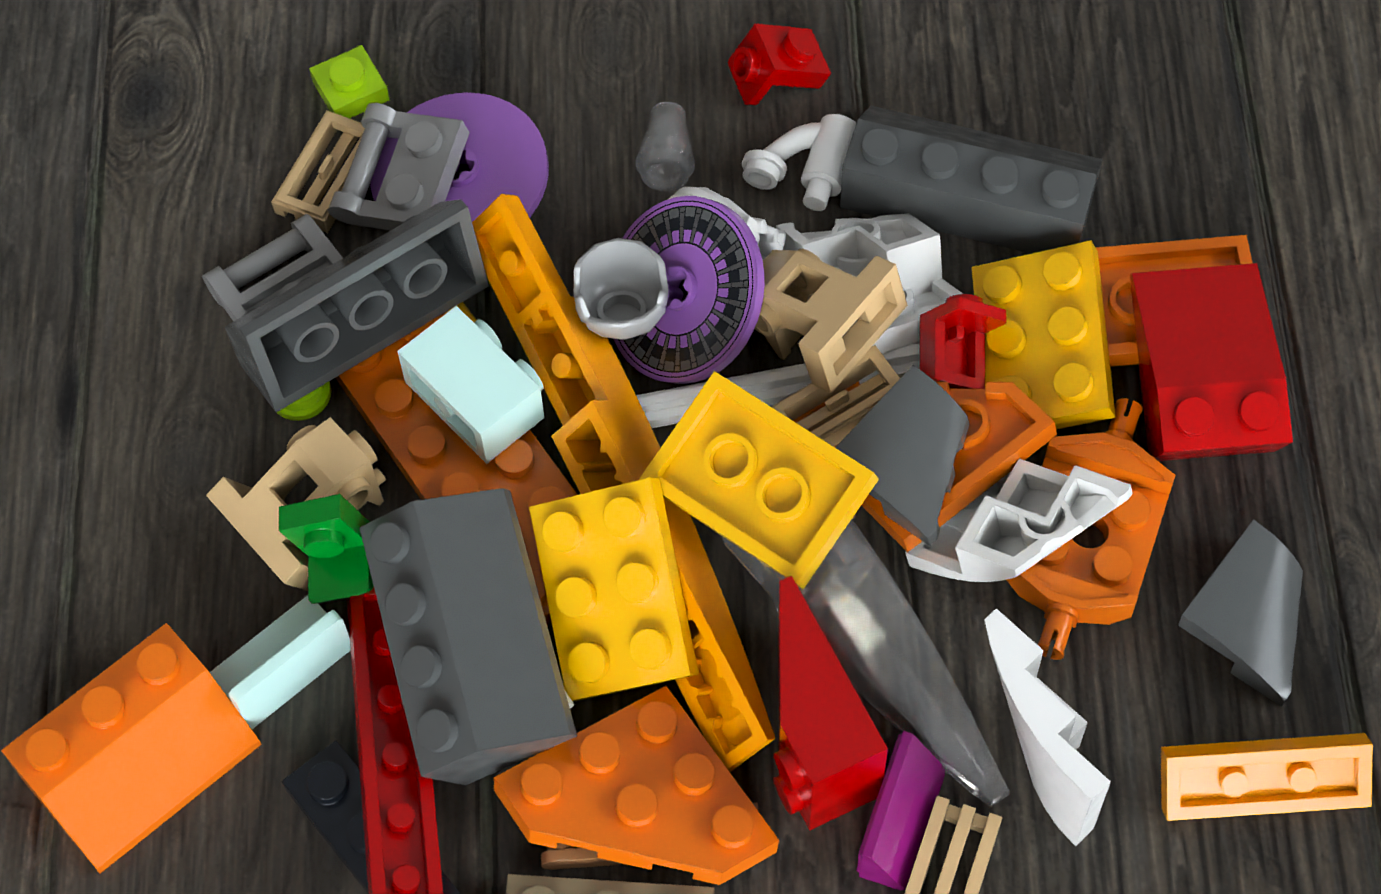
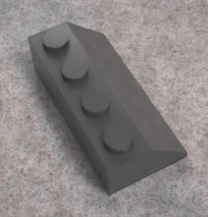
[840,106,1103,253]
[225,199,489,412]
[359,488,577,786]

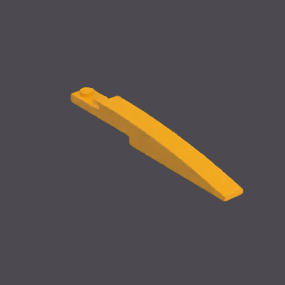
[472,194,776,772]

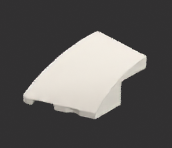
[776,213,963,353]
[905,458,1133,582]
[984,609,1111,846]

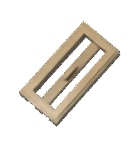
[271,110,365,233]
[772,345,900,447]
[905,795,1003,894]

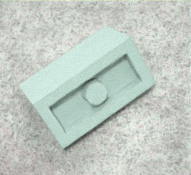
[210,595,351,729]

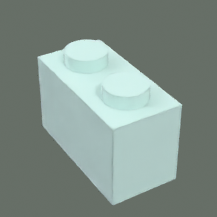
[398,306,545,464]

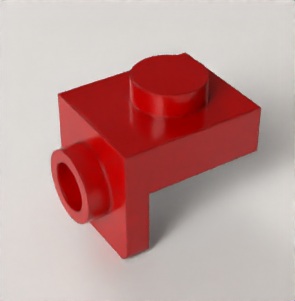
[728,23,831,105]
[919,294,1007,389]

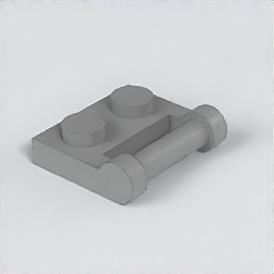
[328,103,470,230]
[202,214,343,322]

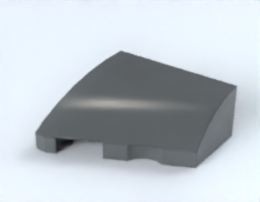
[835,365,970,546]
[1178,519,1303,707]

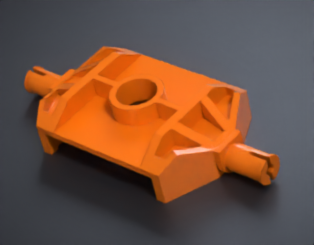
[1007,398,1176,660]

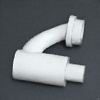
[742,114,857,211]

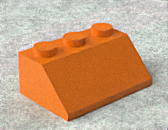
[1,623,262,874]

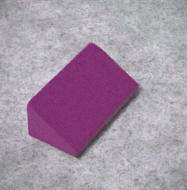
[857,731,945,891]

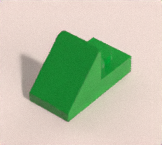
[279,494,374,604]

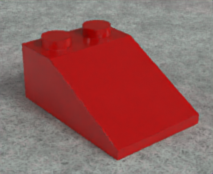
[1130,263,1293,461]
[773,575,888,831]

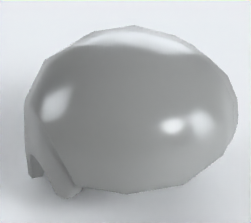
[573,238,668,340]

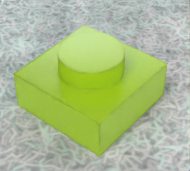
[309,45,390,118]

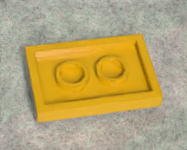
[972,240,1116,430]
[639,371,879,589]
[529,477,699,701]

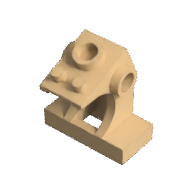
[755,249,908,393]
[206,417,386,591]

